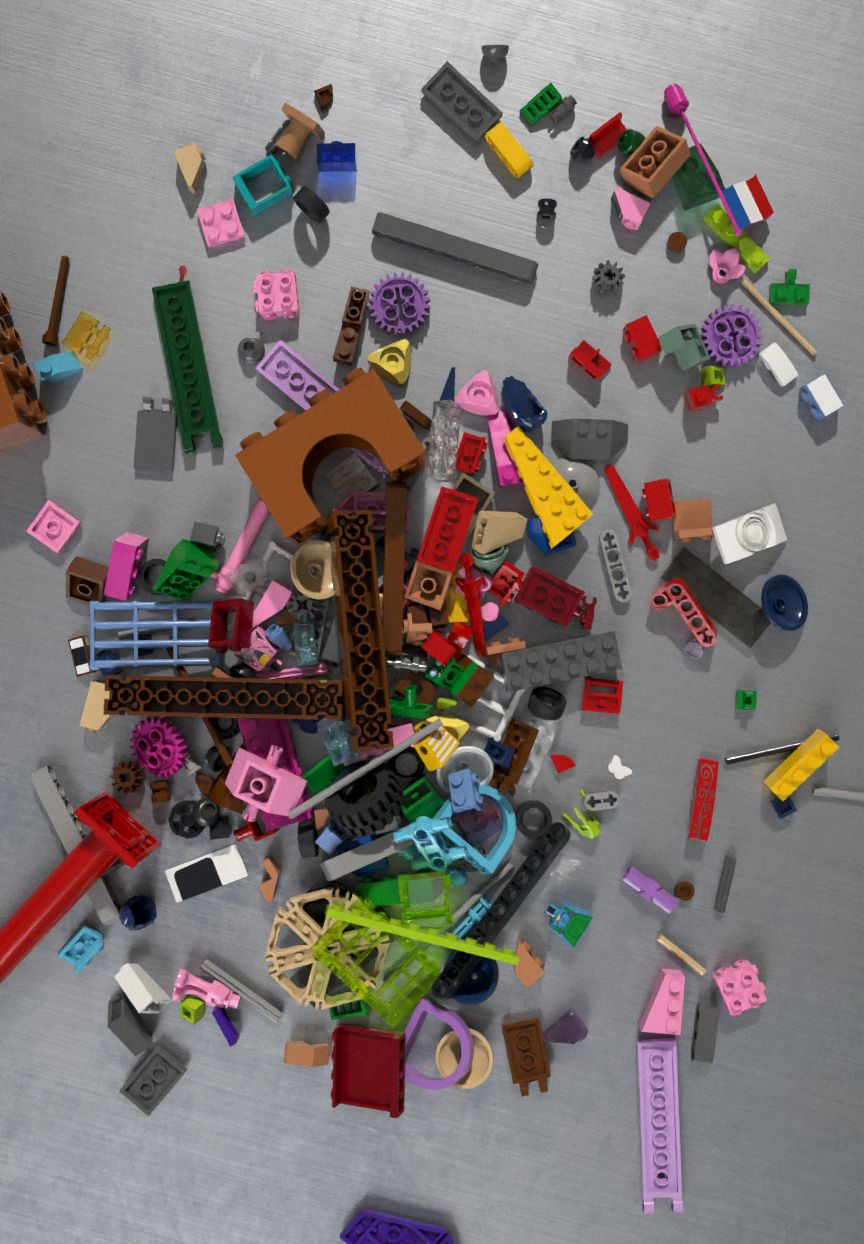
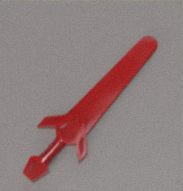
[604,464,660,561]
[455,553,486,658]

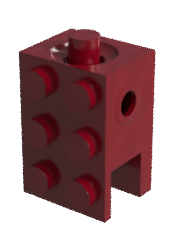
[513,566,585,627]

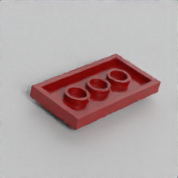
[417,486,479,573]

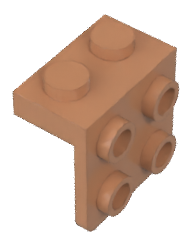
[673,499,715,542]

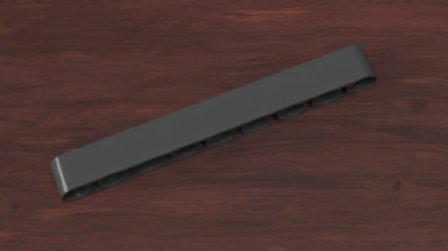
[371,213,539,284]

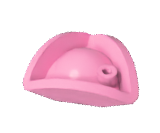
[454,370,499,415]

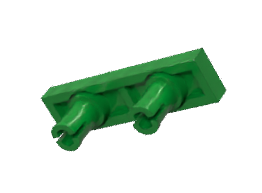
[389,685,433,720]

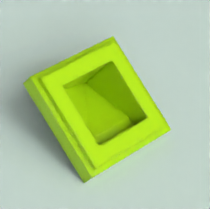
[435,697,457,710]

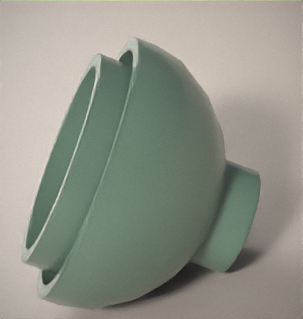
[470,545,509,575]

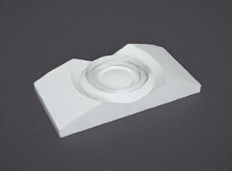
[712,503,787,564]

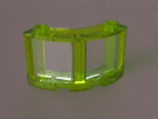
[398,871,454,931]

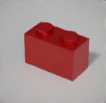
[622,315,662,364]
[642,478,677,522]

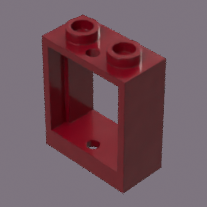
[208,598,254,653]

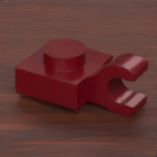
[579,595,597,630]

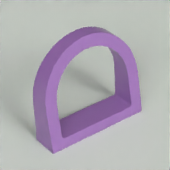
[404,996,474,1090]

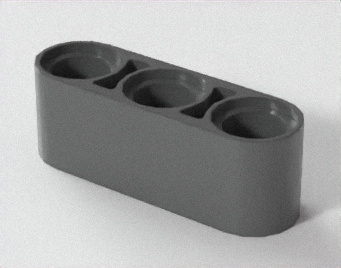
[691,1005,719,1064]

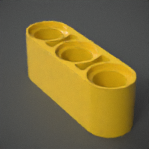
[485,122,533,179]

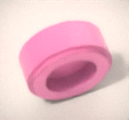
[481,602,499,622]

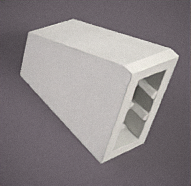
[114,963,172,1014]

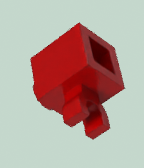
[684,384,723,413]

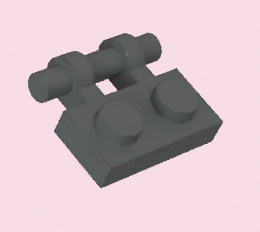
[387,644,428,673]

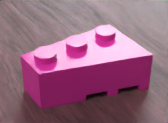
[103,532,149,601]

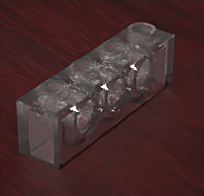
[427,400,461,482]
[518,715,562,790]

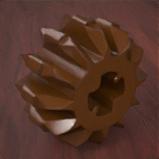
[110,760,144,794]

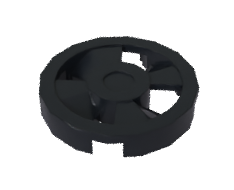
[168,800,206,839]

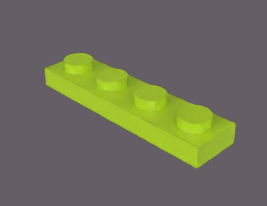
[703,204,770,274]

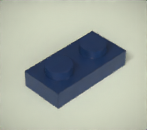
[484,738,515,768]

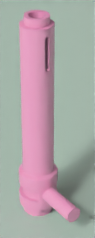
[211,498,269,595]

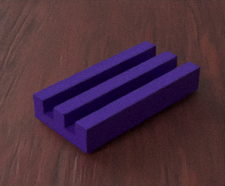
[212,1007,239,1047]

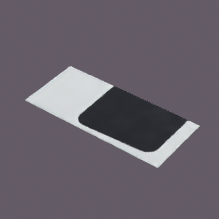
[165,844,248,903]

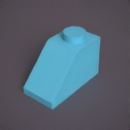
[34,351,83,386]

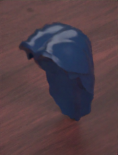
[501,376,548,432]

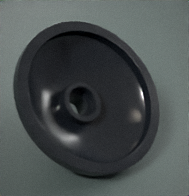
[302,881,358,933]

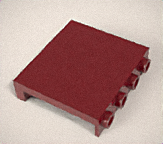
[331,1024,406,1118]

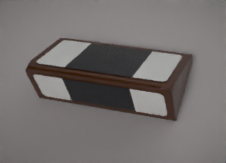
[68,635,96,677]

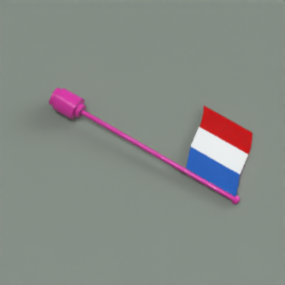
[664,83,774,236]

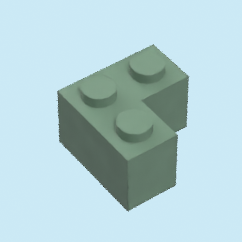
[658,324,710,371]

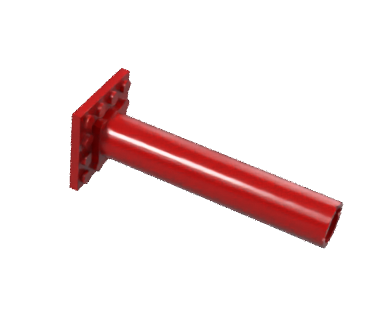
[0,791,161,984]

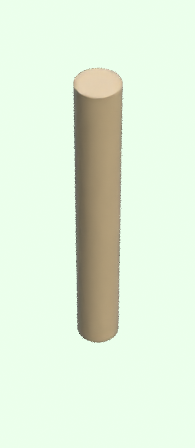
[656,934,706,976]

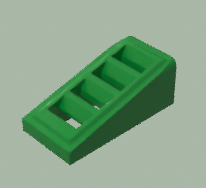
[520,83,562,126]
[329,992,371,1020]

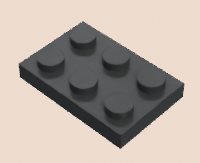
[119,1044,187,1116]

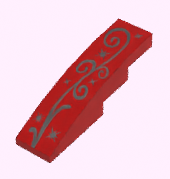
[688,758,719,841]

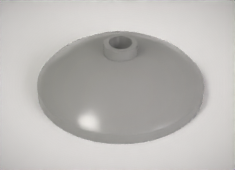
[552,457,600,508]

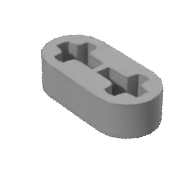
[582,791,620,811]

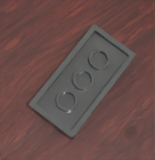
[421,61,503,144]

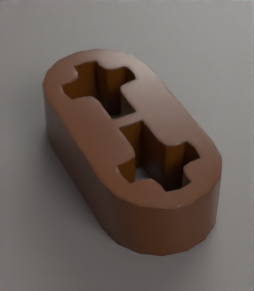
[399,400,433,430]

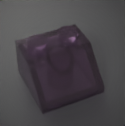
[450,795,503,848]

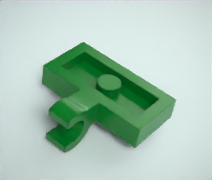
[769,269,810,305]

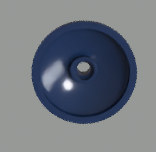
[761,574,808,631]
[443,950,499,1005]

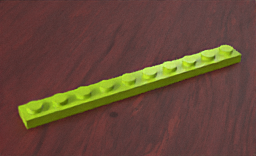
[325,903,520,965]

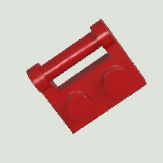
[581,676,623,714]

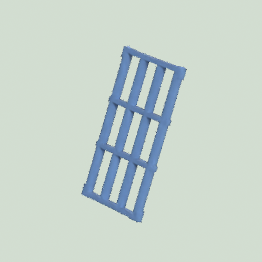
[89,599,222,670]

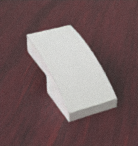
[759,342,798,386]

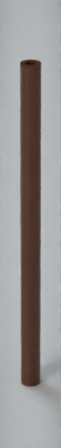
[166,647,233,766]

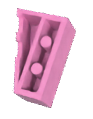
[638,968,685,1035]

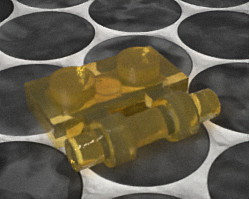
[62,311,111,361]

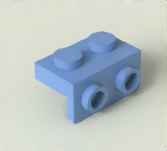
[448,768,483,813]

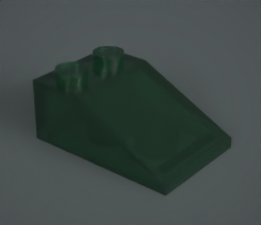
[672,144,725,211]

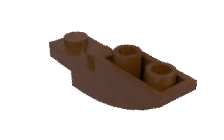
[333,286,370,366]

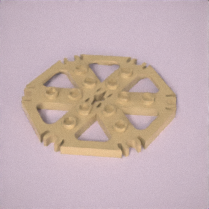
[264,886,390,1010]

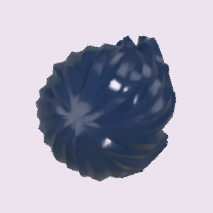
[119,894,157,931]

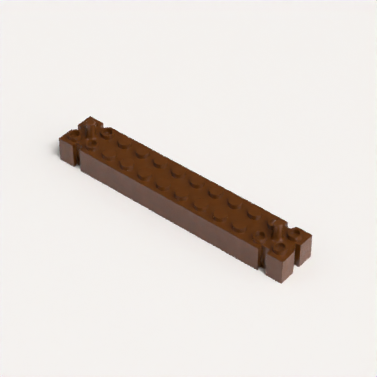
[327,510,394,752]
[103,675,344,720]

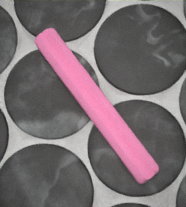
[255,664,329,679]

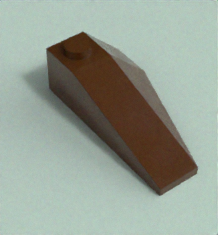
[208,743,247,814]

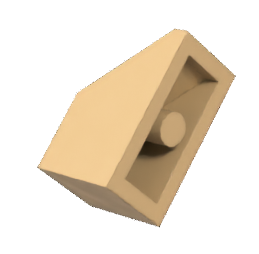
[173,142,206,193]

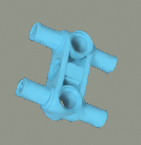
[394,816,469,871]

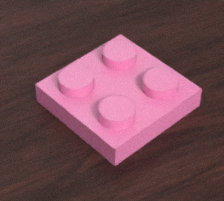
[197,198,245,248]
[26,500,81,554]

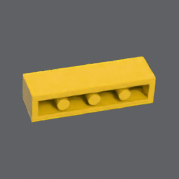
[763,729,839,801]

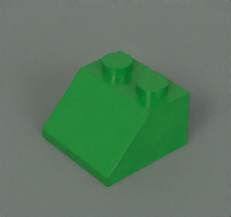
[301,750,348,794]

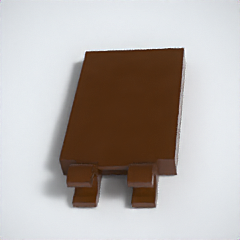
[489,718,539,797]
[501,1016,551,1097]

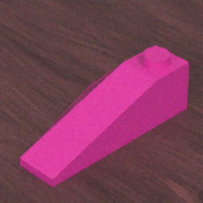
[487,410,524,489]

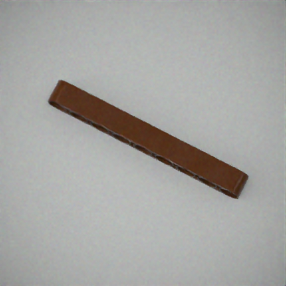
[382,481,406,656]

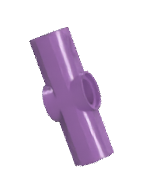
[621,866,679,914]

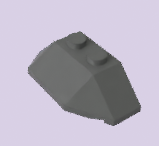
[551,418,628,461]

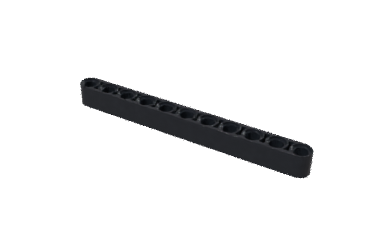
[432,822,571,1000]

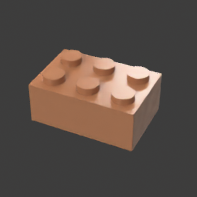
[620,126,690,198]

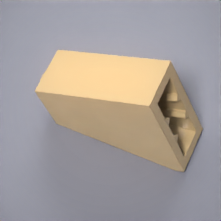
[471,511,527,554]
[79,680,114,733]

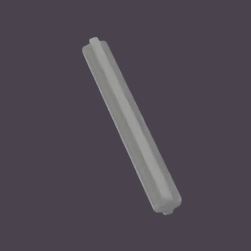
[200,959,282,1022]

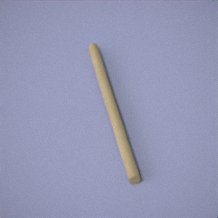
[741,279,817,355]

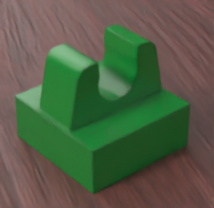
[735,690,757,710]

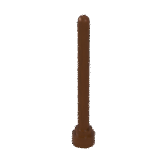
[42,255,69,346]

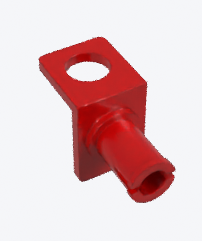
[233,817,280,842]

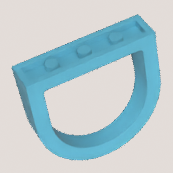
[433,785,516,874]

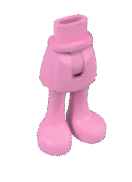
[172,969,241,1009]

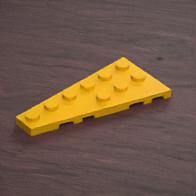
[503,426,593,549]

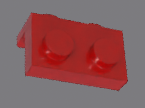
[452,432,488,476]
[488,561,525,607]

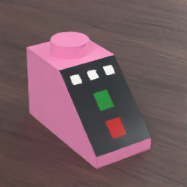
[612,187,650,230]

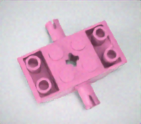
[225,745,308,822]

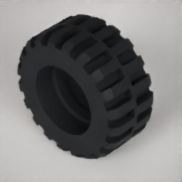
[325,760,404,837]

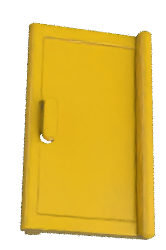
[446,564,479,622]

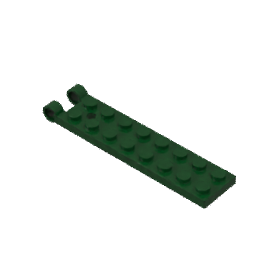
[152,280,224,455]

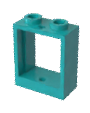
[232,154,294,217]

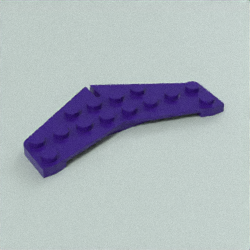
[339,1209,454,1244]

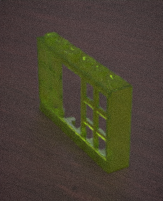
[310,896,441,1029]

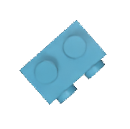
[58,923,103,973]

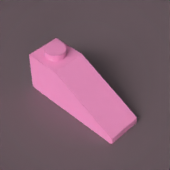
[252,579,296,628]

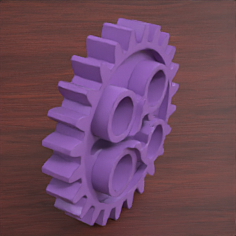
[368,272,430,336]
[700,304,764,368]

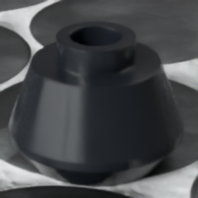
[570,136,595,163]

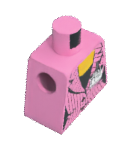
[233,624,282,671]

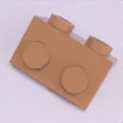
[402,613,433,647]
[485,638,526,666]

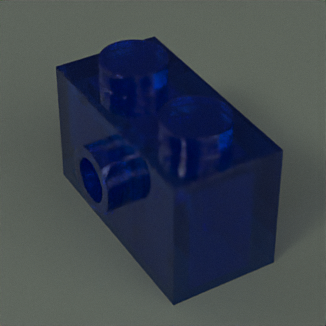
[317,141,357,172]

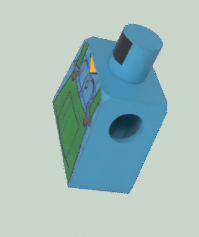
[544,901,593,948]

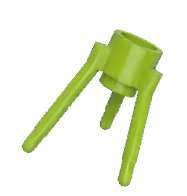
[562,789,601,840]

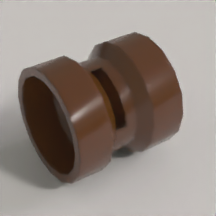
[149,780,171,803]

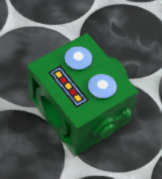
[425,657,464,691]

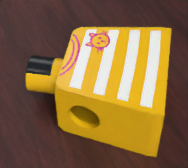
[414,721,460,771]

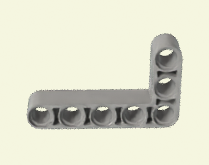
[319,825,416,882]

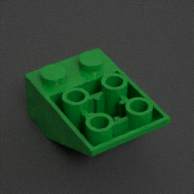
[153,539,219,601]
[400,774,458,825]

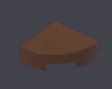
[314,84,333,111]
[195,772,215,797]

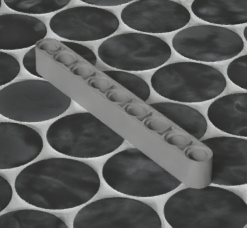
[30,765,122,926]

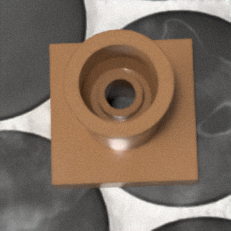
[275,103,325,160]

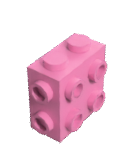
[253,270,300,320]
[712,960,767,1016]

